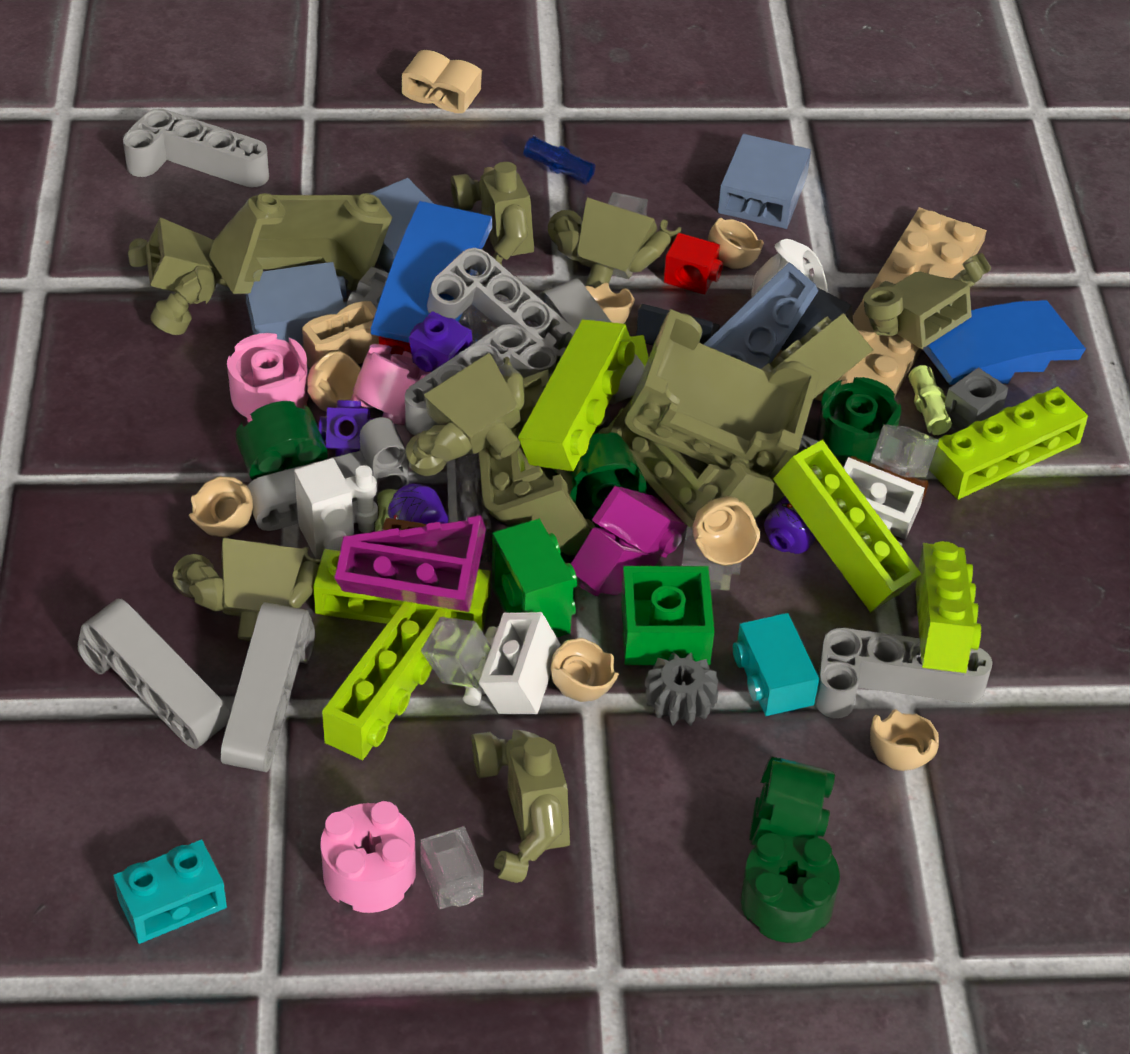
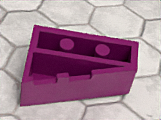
[335,516,486,612]

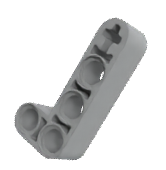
[123,109,269,187]
[427,248,576,364]
[538,278,645,404]
[405,324,557,435]
[247,417,408,531]
[78,599,230,749]
[221,602,315,772]
[815,628,992,718]

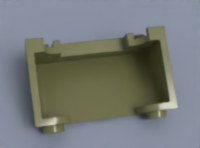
[209,193,392,294]
[625,309,820,478]
[479,369,597,557]
[611,399,785,528]

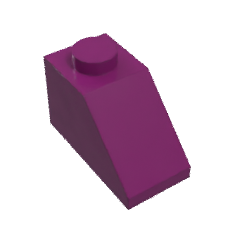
[592,486,688,558]
[571,527,661,596]

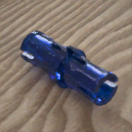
[523,135,596,185]

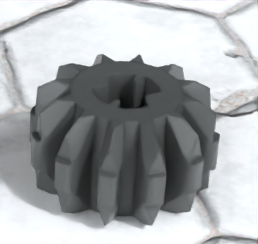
[645,652,719,726]

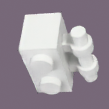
[844,457,925,546]
[294,458,378,559]
[463,612,561,714]

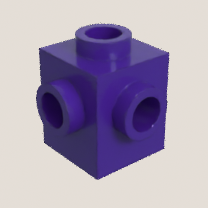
[409,311,473,372]
[319,400,375,457]

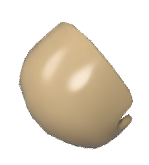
[708,218,764,269]
[585,282,635,324]
[306,351,361,412]
[189,476,253,537]
[692,496,760,566]
[550,638,619,702]
[870,709,939,771]

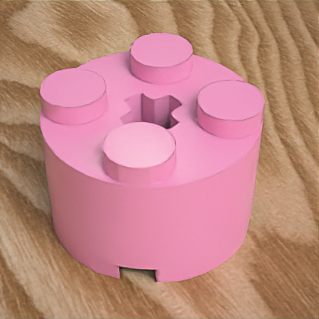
[227,333,309,422]
[351,344,431,425]
[321,801,416,913]

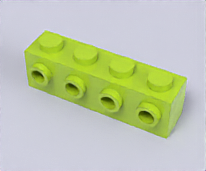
[518,319,635,471]
[928,387,1088,500]
[773,440,921,613]
[915,541,981,673]
[313,549,491,636]
[322,601,454,760]

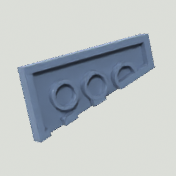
[704,262,818,369]

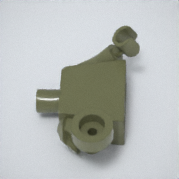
[450,162,534,275]
[548,198,682,288]
[128,218,228,335]
[863,252,991,349]
[406,353,525,476]
[173,538,321,642]
[472,730,570,883]

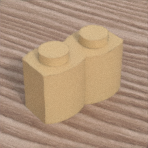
[402,50,482,113]
[302,301,380,368]

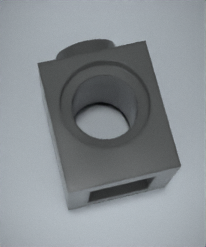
[945,367,1008,430]

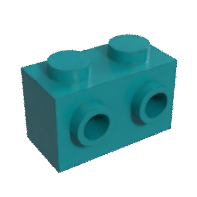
[733,613,819,716]
[113,839,227,944]

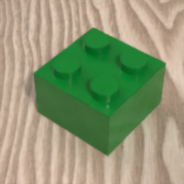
[492,518,577,638]
[621,566,715,665]

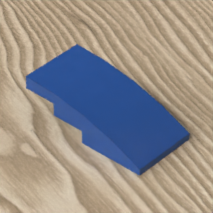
[371,201,492,343]
[923,300,1086,385]

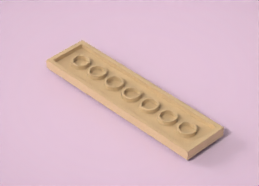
[814,207,987,401]

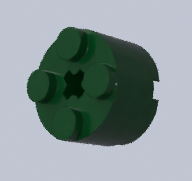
[816,377,901,465]
[235,401,328,481]
[554,432,646,528]
[749,756,835,846]
[741,833,840,943]

